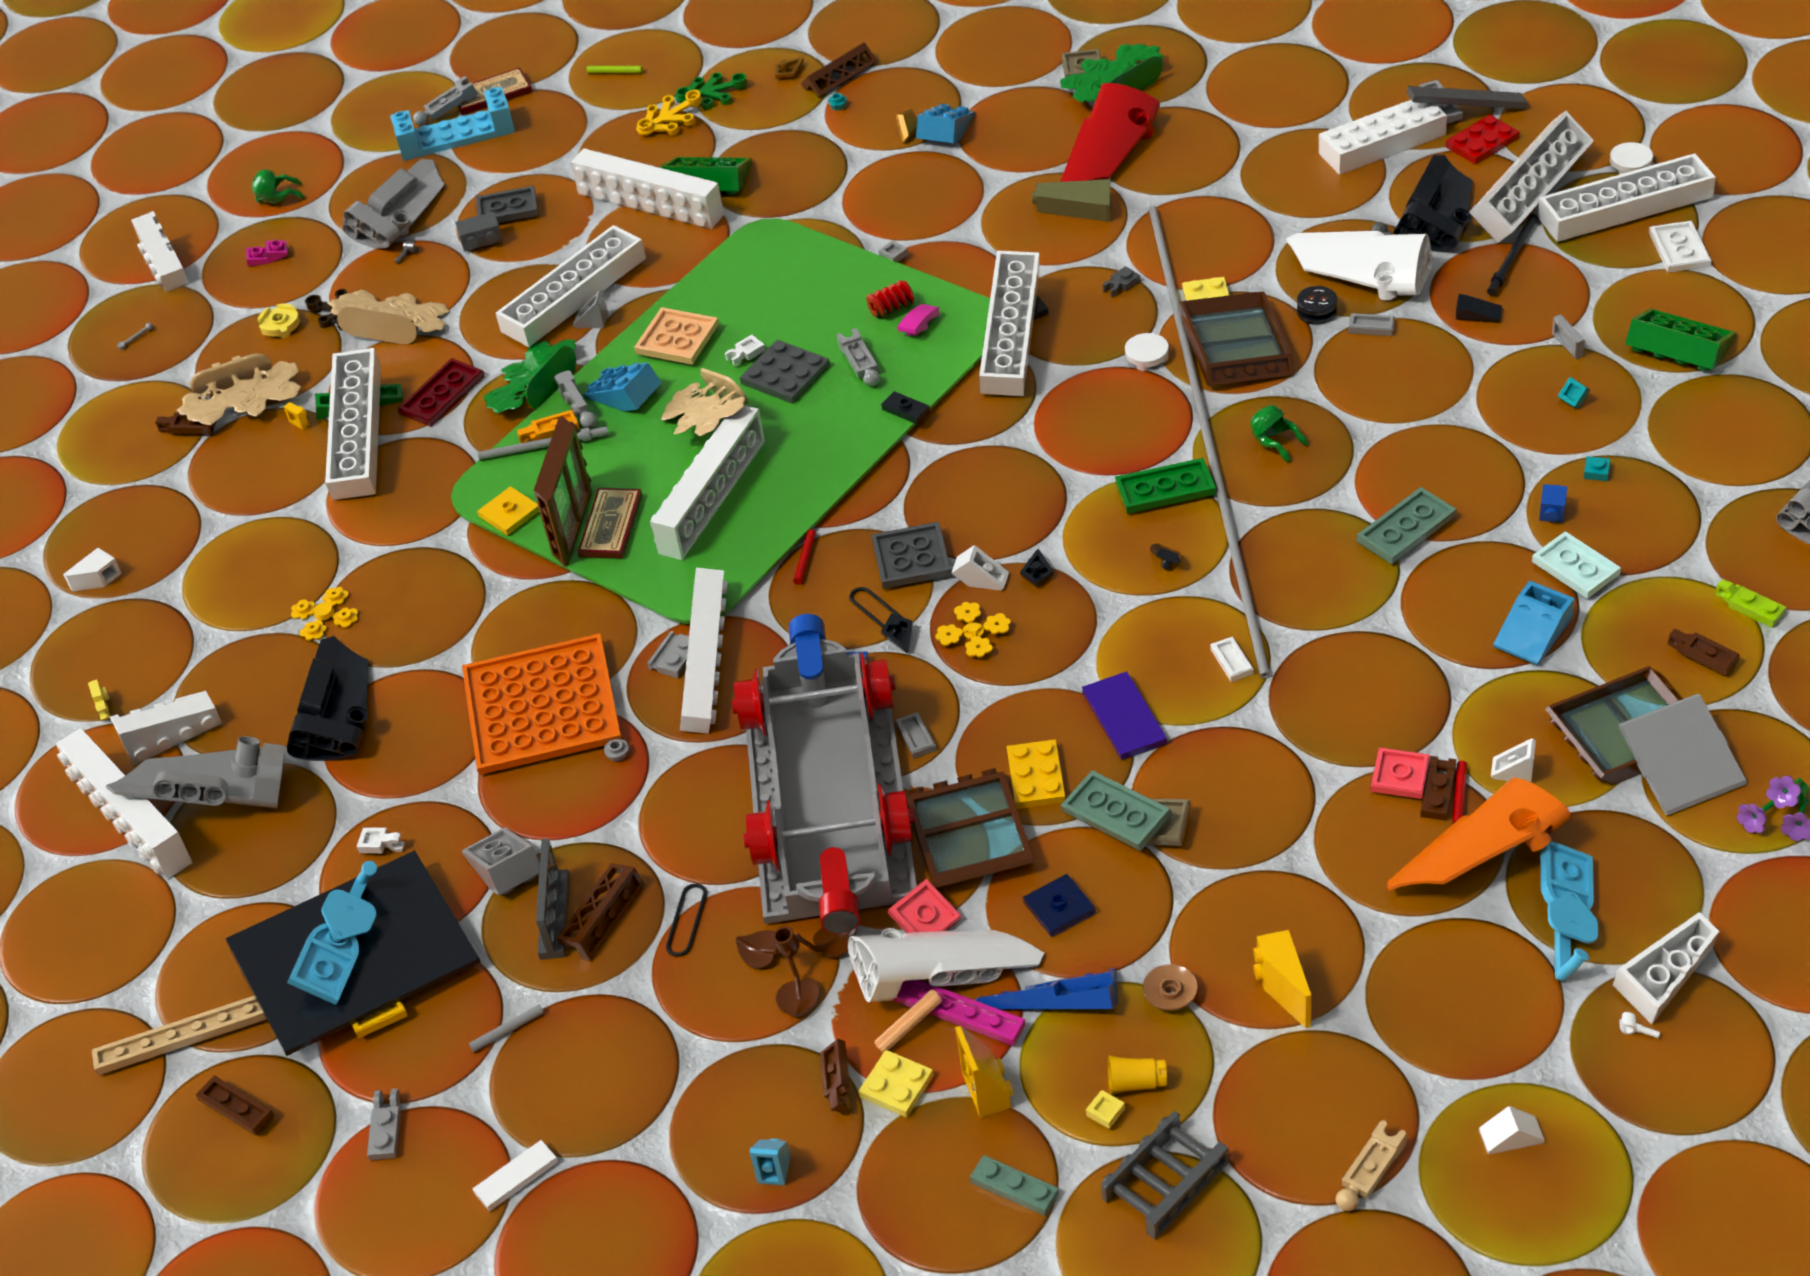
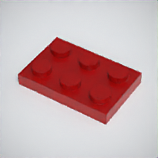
[1445,114,1520,165]

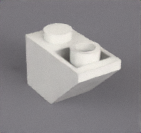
[63,548,122,592]

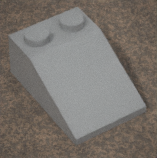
[461,827,540,895]

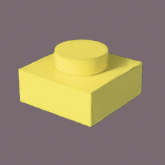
[1086,1090,1125,1129]

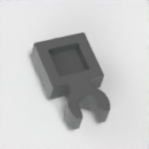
[1103,266,1141,297]

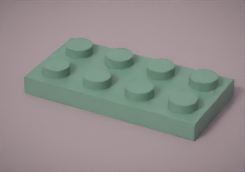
[1357,487,1457,564]
[1061,770,1172,851]

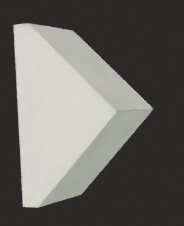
[1491,738,1536,782]
[1479,1106,1544,1155]

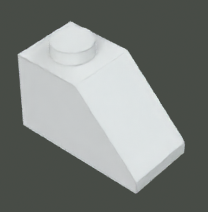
[952,545,1009,591]

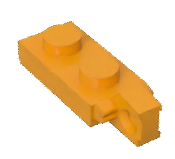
[517,410,580,443]

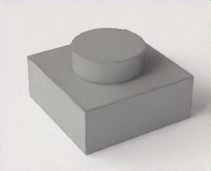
[878,240,908,262]

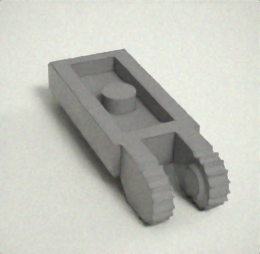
[367,1088,401,1161]

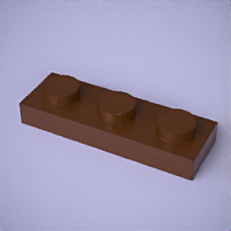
[196,1075,274,1136]

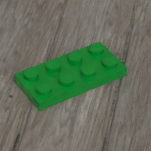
[1115,458,1216,514]

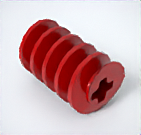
[866,280,914,317]

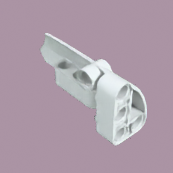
[1286,231,1433,300]
[848,928,1044,1002]

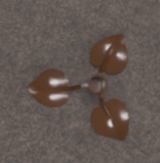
[736,926,857,1017]

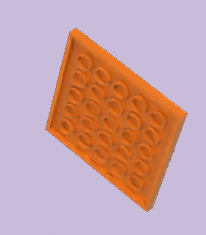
[462,633,622,775]

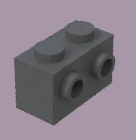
[455,211,503,251]

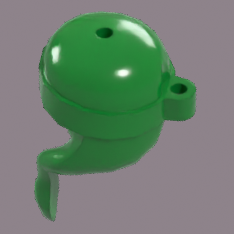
[252,169,305,205]
[1250,405,1309,462]

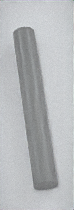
[468,1004,544,1053]

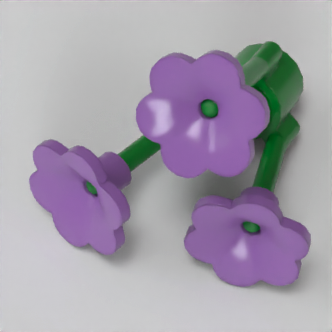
[1737,775,1810,841]

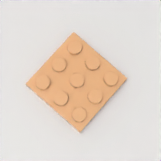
[634,307,719,365]

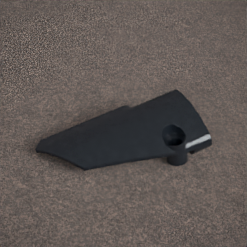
[1393,155,1472,251]
[287,636,368,761]

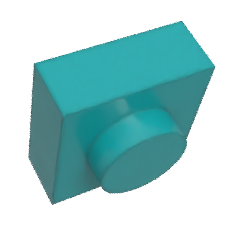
[1558,377,1591,409]
[1584,456,1610,481]

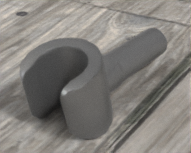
[394,240,418,264]

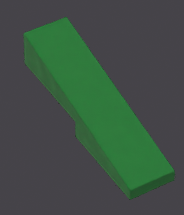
[315,384,402,420]

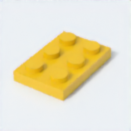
[1006,739,1065,809]

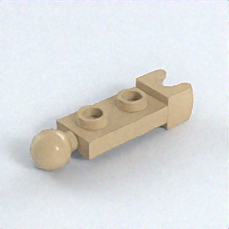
[1336,1120,1407,1212]

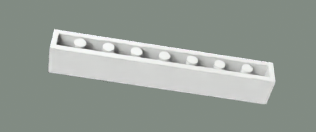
[680,568,728,734]

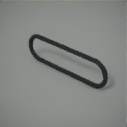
[849,587,904,628]
[666,883,707,956]

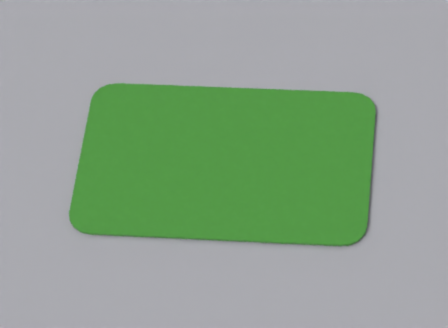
[451,218,990,625]

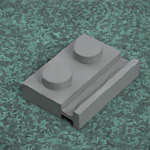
[647,631,689,678]

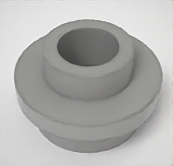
[604,739,629,762]

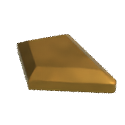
[775,57,804,79]
[896,109,918,143]

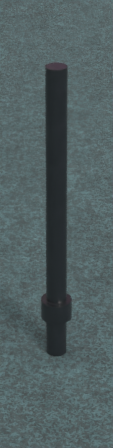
[1487,214,1538,296]

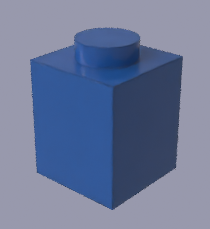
[1539,484,1567,523]

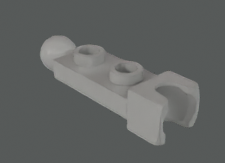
[413,76,478,126]
[837,328,880,387]
[554,371,597,429]

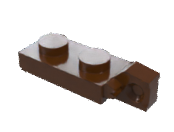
[155,413,217,434]
[1668,628,1740,676]
[820,1039,851,1115]

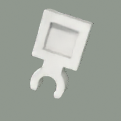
[725,335,766,366]

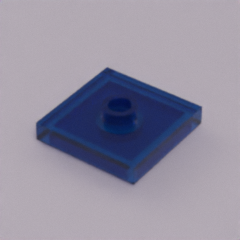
[1023,874,1096,937]

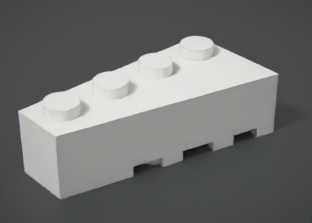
[131,211,189,292]
[110,691,222,765]
[1613,912,1719,1025]

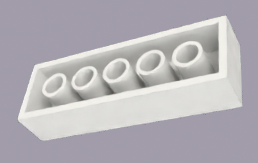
[1319,100,1447,175]

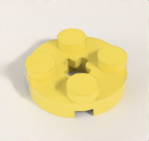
[258,304,301,338]

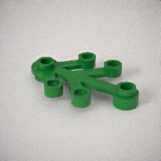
[675,72,747,110]

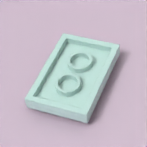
[1532,531,1621,599]

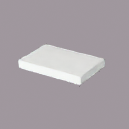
[1649,221,1711,273]

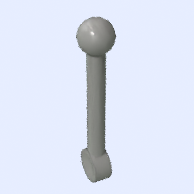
[117,323,154,350]

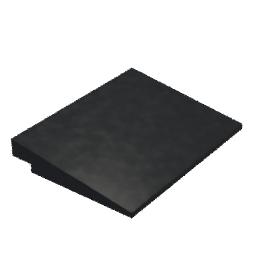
[225,850,481,1056]

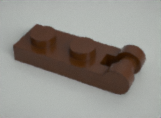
[1420,756,1457,821]

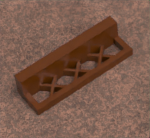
[801,42,877,98]
[556,863,645,960]

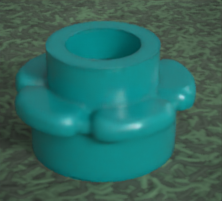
[828,93,847,110]

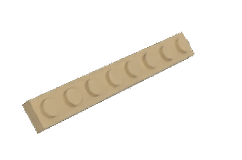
[91,996,266,1075]

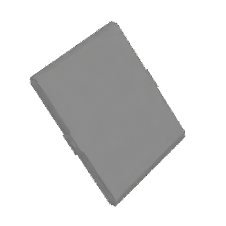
[1619,694,1747,816]

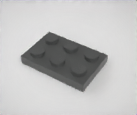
[476,186,538,223]

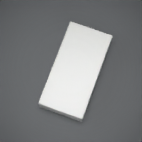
[1210,636,1254,682]

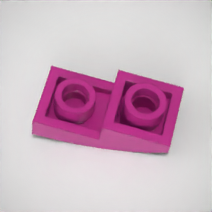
[246,240,287,266]
[898,304,940,336]

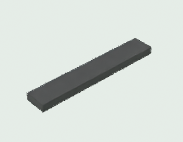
[1406,86,1528,109]

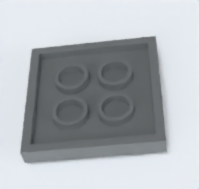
[740,340,830,404]
[871,522,952,589]

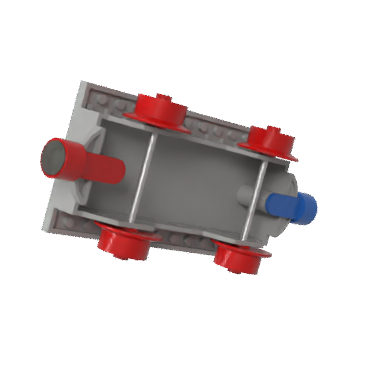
[732,614,917,934]

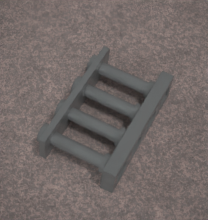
[1101,1111,1229,1240]

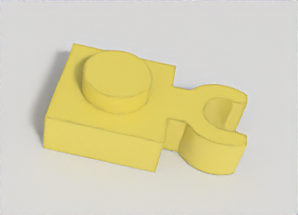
[88,679,110,721]

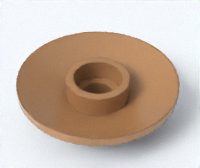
[1143,964,1198,1011]

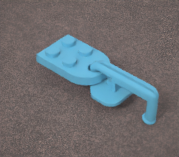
[1540,841,1598,981]
[287,861,377,1005]

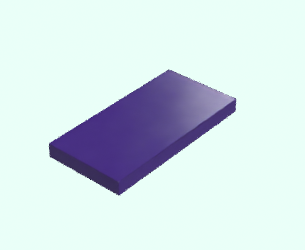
[1082,671,1167,760]

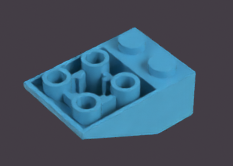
[916,104,975,143]
[583,362,662,411]
[1493,581,1575,665]

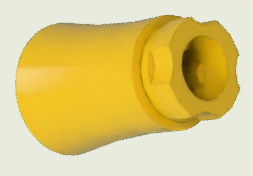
[1108,1056,1167,1095]

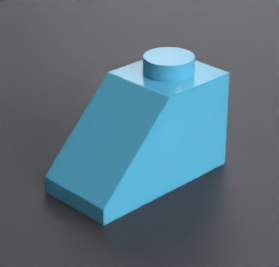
[750,1138,791,1185]

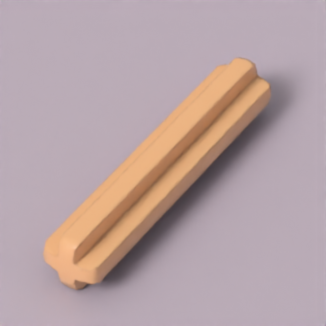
[874,990,942,1053]

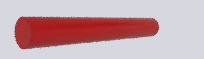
[793,529,816,585]
[1452,761,1467,824]

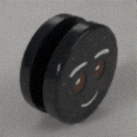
[1297,286,1337,325]

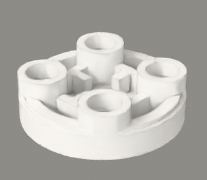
[1610,142,1653,175]
[1125,333,1169,371]

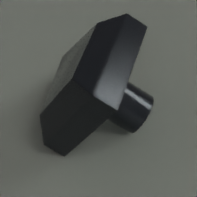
[1150,543,1182,570]
[1020,549,1054,587]
[881,613,913,653]

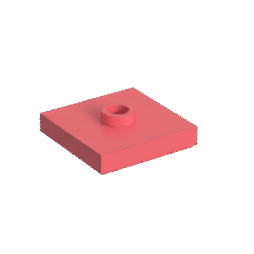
[1371,747,1430,799]
[887,879,962,933]

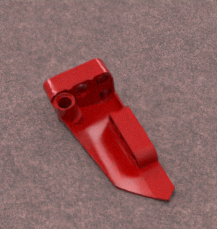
[1060,83,1160,182]

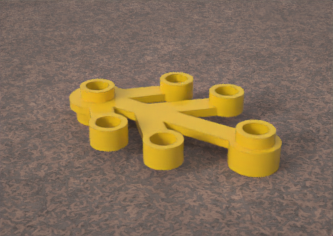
[637,90,702,136]

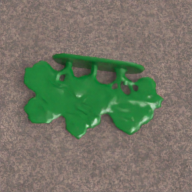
[1060,44,1163,102]
[484,339,576,414]

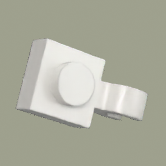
[356,828,405,853]

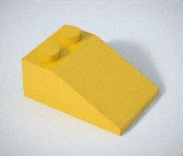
[1253,930,1311,1028]
[955,1026,1014,1118]

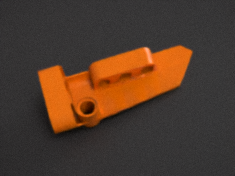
[1387,777,1571,891]

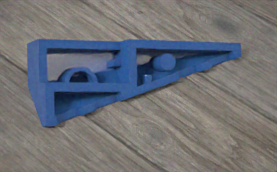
[976,968,1118,1009]

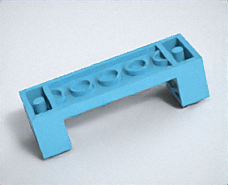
[390,87,515,161]

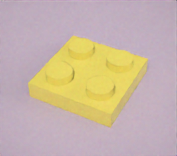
[1182,277,1229,301]
[858,1050,934,1118]

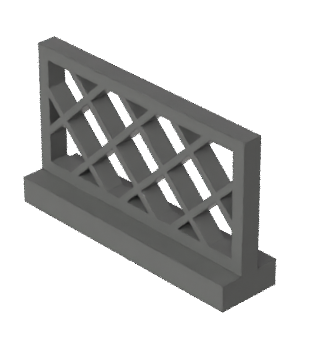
[536,838,570,960]

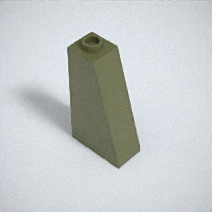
[1032,179,1111,221]

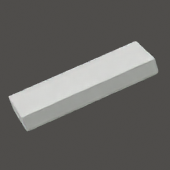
[473,1140,558,1212]

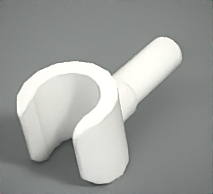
[1619,1012,1660,1038]

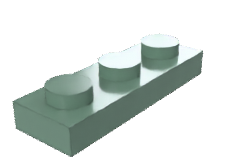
[970,1155,1059,1216]

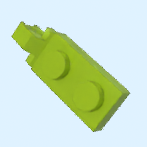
[1715,579,1786,628]

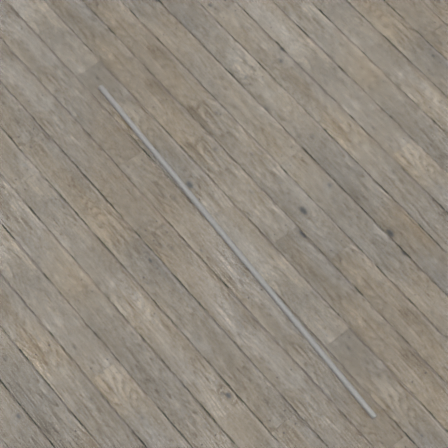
[1148,206,1270,678]

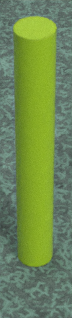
[587,66,643,74]

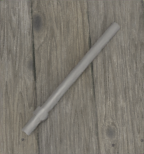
[478,426,609,460]

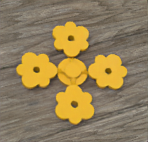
[291,587,358,641]
[935,602,1011,658]

